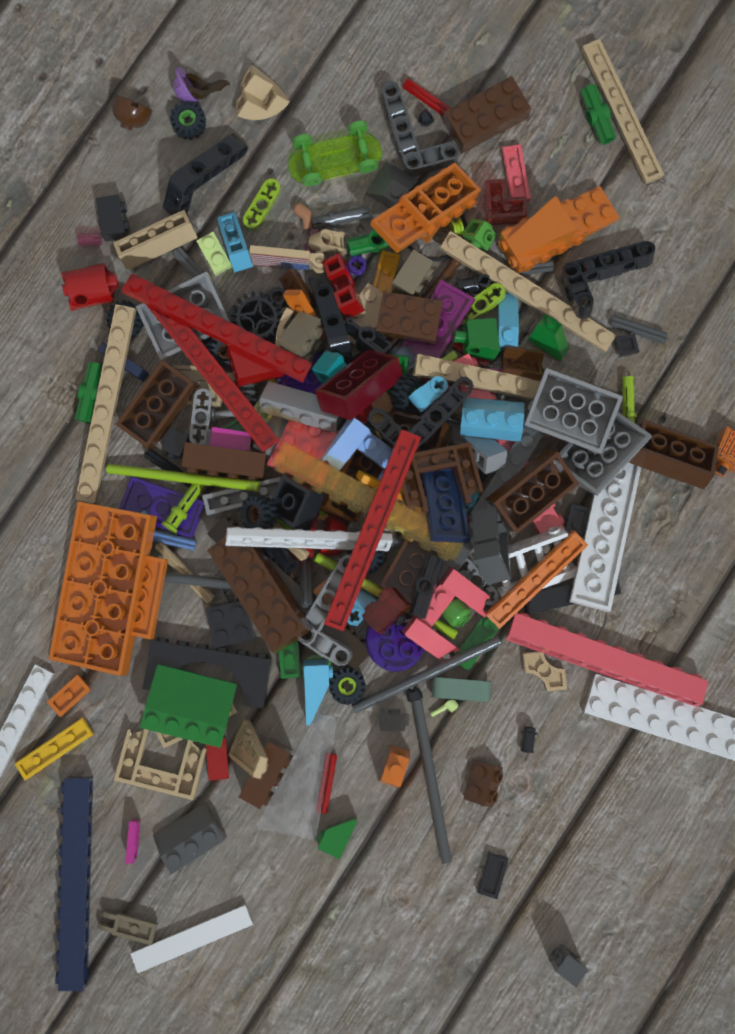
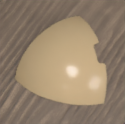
[236,65,290,120]

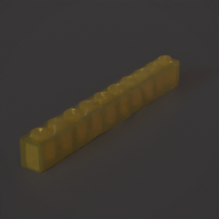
[272,440,464,561]

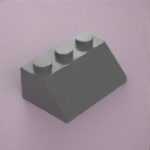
[153,802,227,874]

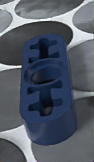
[97,342,149,382]

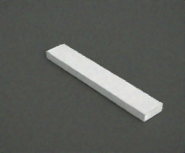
[130,904,253,973]

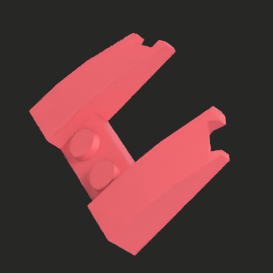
[402,566,490,661]

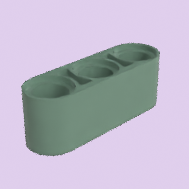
[431,677,491,702]

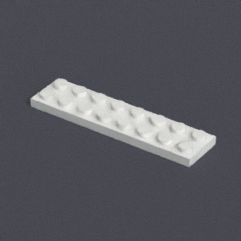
[569,463,641,612]
[583,674,735,761]

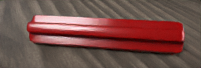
[403,78,451,117]
[316,753,337,814]

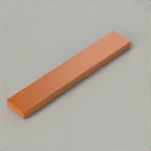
[485,530,588,629]

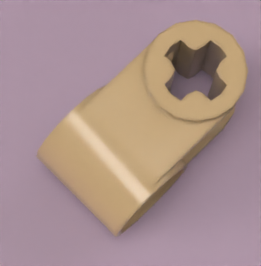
[309,229,346,256]

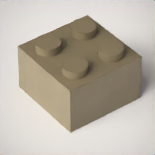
[392,249,434,297]
[279,311,324,363]

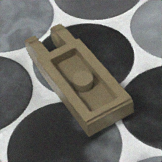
[97,910,158,945]

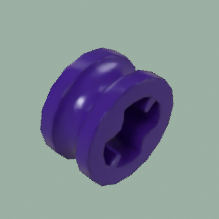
[349,256,366,276]

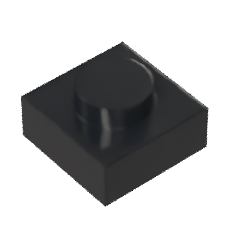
[614,333,639,358]

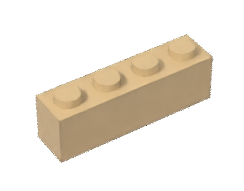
[113,210,198,271]

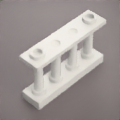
[496,526,577,598]

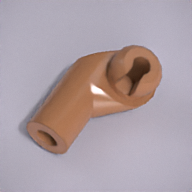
[293,203,313,229]

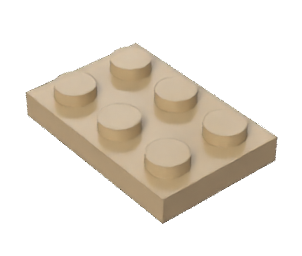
[342,283,383,347]

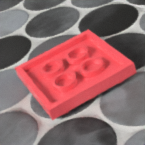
[267,420,339,489]

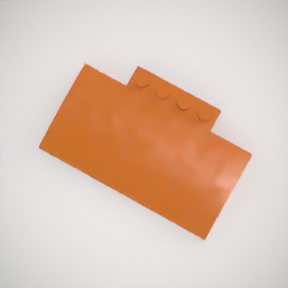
[49,501,168,676]

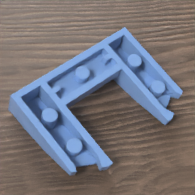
[320,418,393,504]

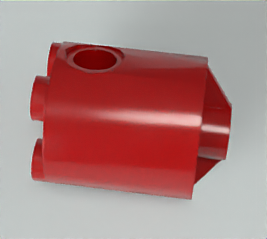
[61,263,119,311]

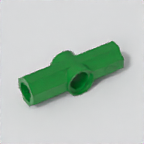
[580,84,617,145]
[346,230,390,257]
[75,362,103,424]

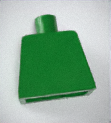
[452,318,500,361]

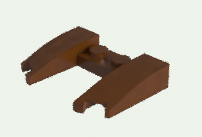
[400,442,483,513]

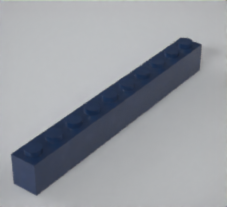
[55,776,93,991]

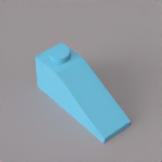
[217,212,253,273]
[497,293,519,352]
[304,659,333,725]

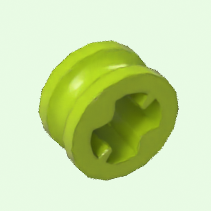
[450,219,464,236]

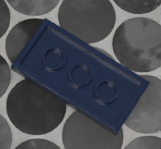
[420,468,471,543]

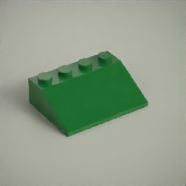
[140,664,237,748]

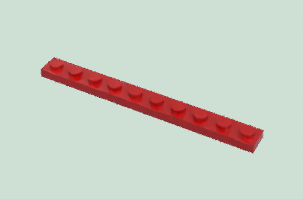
[122,273,313,383]
[146,284,280,453]
[324,429,421,631]

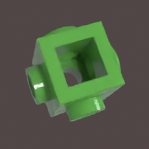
[462,219,497,251]

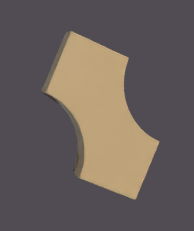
[522,651,567,691]

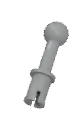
[195,408,235,424]

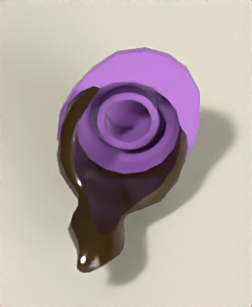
[173,66,230,103]

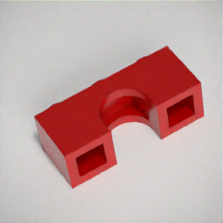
[322,253,365,318]

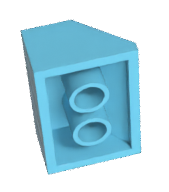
[460,397,524,442]

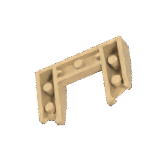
[114,729,207,800]

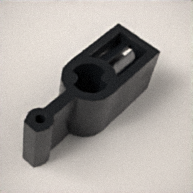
[344,317,393,354]

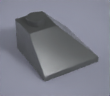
[366,161,419,208]

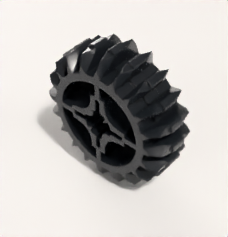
[230,291,283,342]

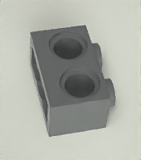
[549,944,589,988]

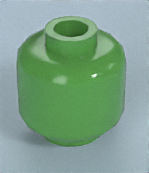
[441,597,471,627]

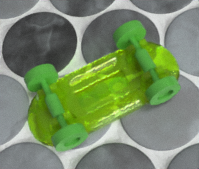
[288,121,382,187]

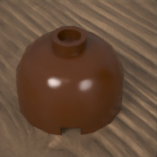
[112,95,152,131]

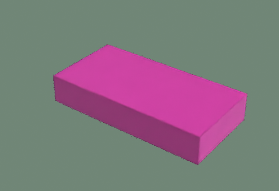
[209,427,251,451]
[125,818,141,864]

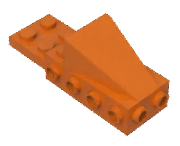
[370,163,481,253]
[497,186,620,274]

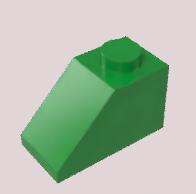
[528,314,569,361]
[316,817,357,859]

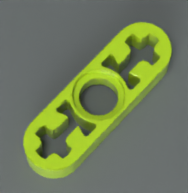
[243,179,281,231]
[461,283,506,326]

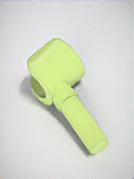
[430,699,458,717]

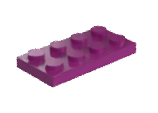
[401,280,475,359]

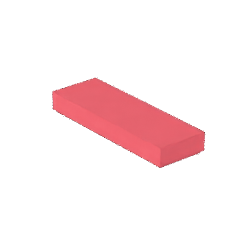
[501,144,531,204]

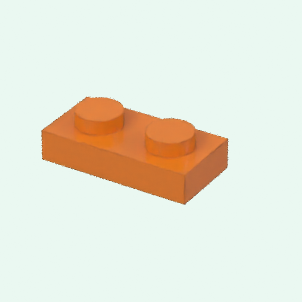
[47,674,92,717]

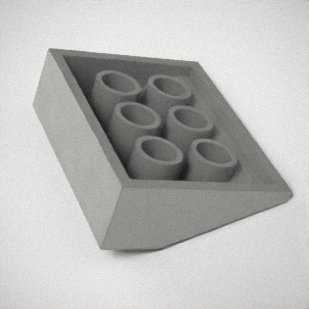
[136,271,230,360]
[524,368,623,454]
[559,412,652,496]

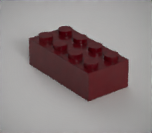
[315,349,402,420]

